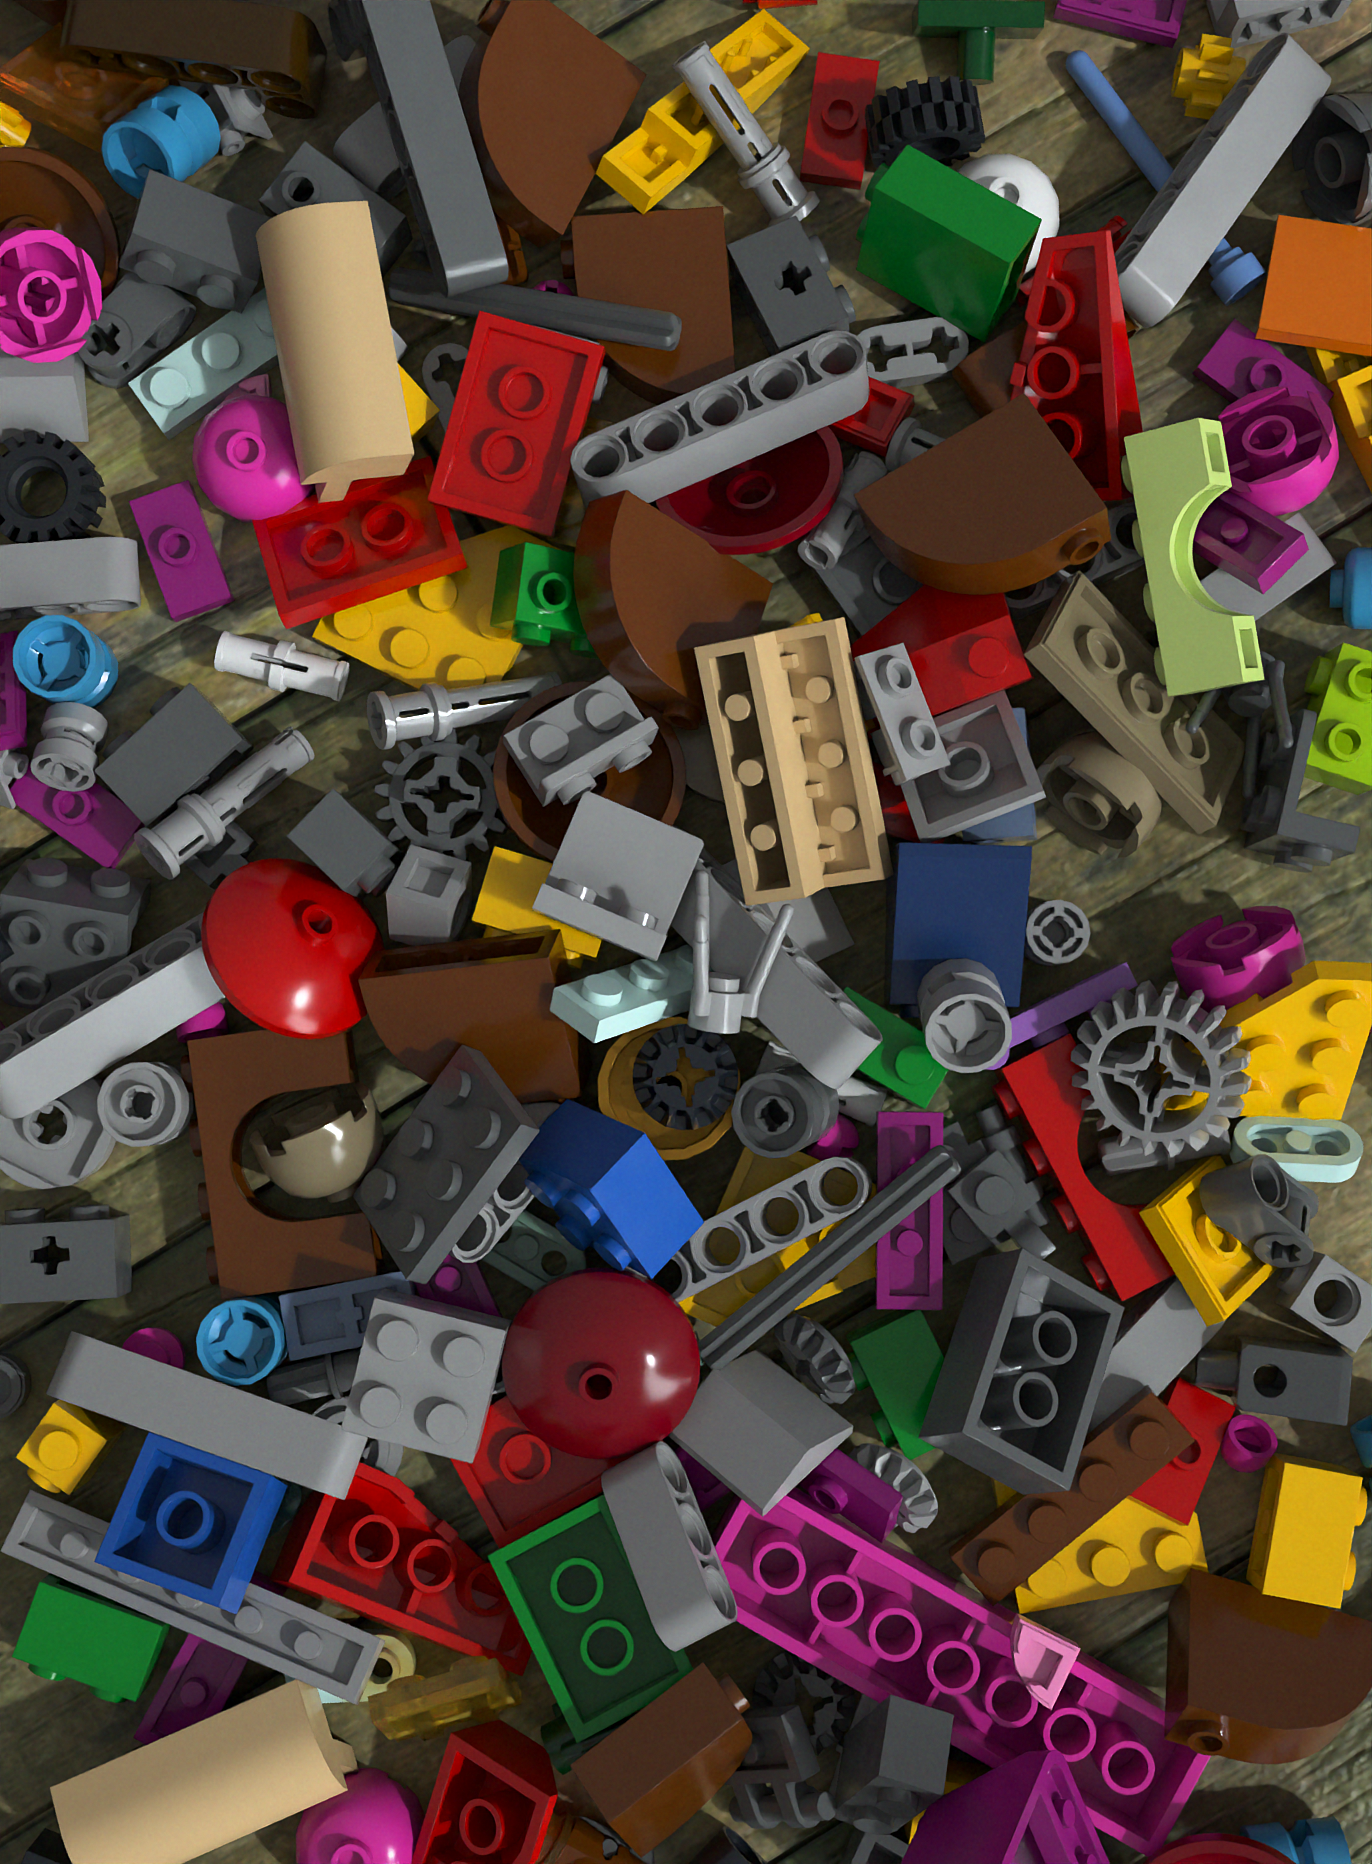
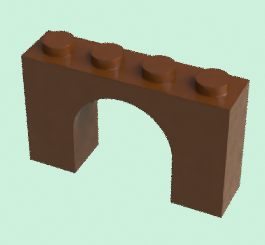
[181,1027,385,1300]

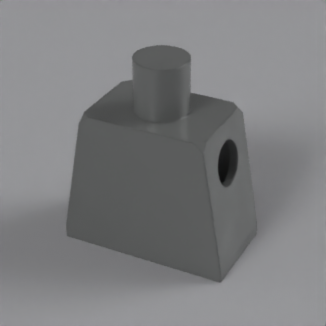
[1194,1335,1353,1426]

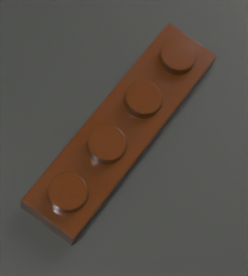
[949,1385,1195,1606]

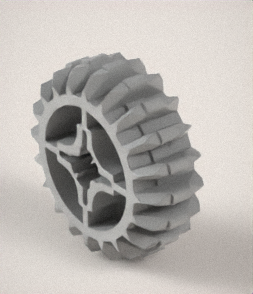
[1070,980,1252,1158]

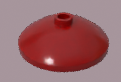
[201,858,385,1039]

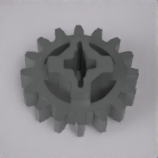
[374,728,508,862]

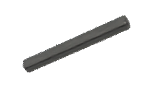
[388,267,682,351]
[698,1145,961,1370]

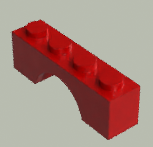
[991,1034,1175,1301]

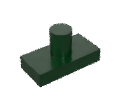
[912,0,1045,85]

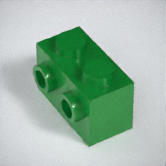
[490,542,599,658]

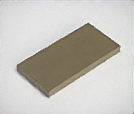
[1023,570,1245,834]

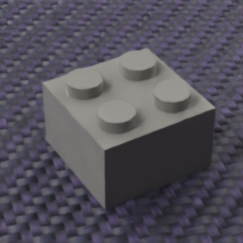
[341,1288,511,1463]

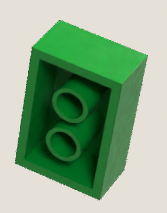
[488,1494,694,1743]

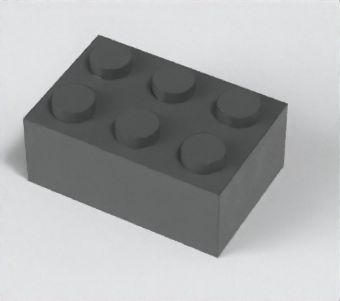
[918,1248,1125,1495]

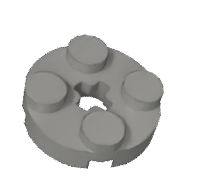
[0,1075,116,1189]

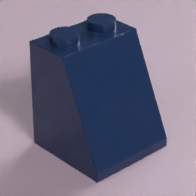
[884,843,1032,1018]

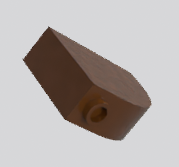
[458,0,647,248]
[560,206,736,405]
[854,393,1111,595]
[573,490,773,730]
[358,929,592,1104]
[1164,1568,1372,1764]
[570,1662,752,1858]

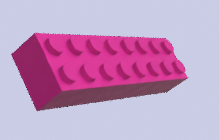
[710,1487,1211,1857]

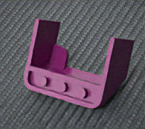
[901,1750,1110,1864]

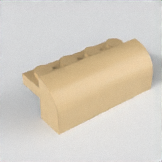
[256,201,414,503]
[694,617,894,906]
[50,1679,359,1864]

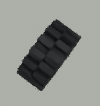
[864,76,985,169]
[0,431,106,544]

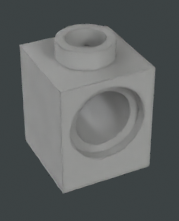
[386,845,472,946]
[1273,1251,1372,1353]

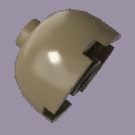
[1036,731,1163,858]
[249,1083,384,1203]

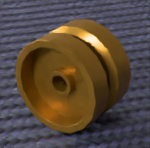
[598,1017,740,1160]

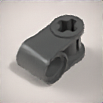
[77,271,196,389]
[1199,1154,1319,1268]

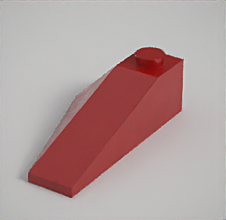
[1009,230,1143,501]
[850,585,1035,741]
[269,1462,532,1677]
[411,1719,558,1864]

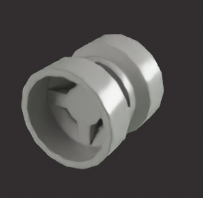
[30,702,109,792]
[1024,900,1091,967]

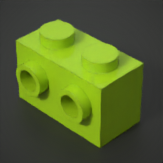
[1304,642,1372,795]

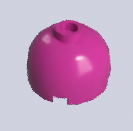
[0,227,102,363]
[1218,387,1339,516]
[192,394,316,523]
[1170,906,1306,1013]
[296,1768,425,1864]

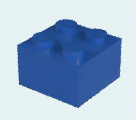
[518,1099,704,1279]
[94,1432,287,1614]

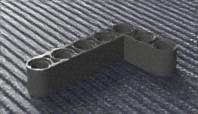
[327,0,509,298]

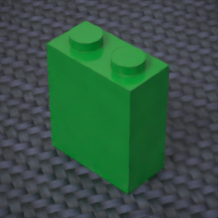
[856,144,1042,343]

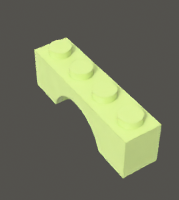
[1121,417,1265,697]

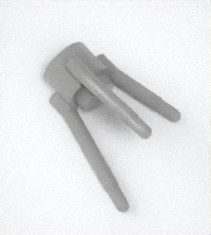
[687,870,794,1034]

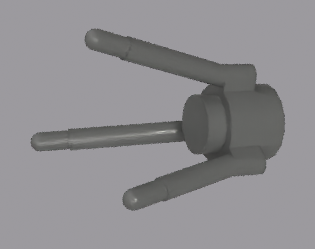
[1185,651,1293,800]

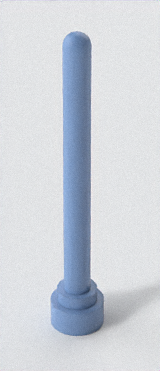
[1065,50,1267,306]

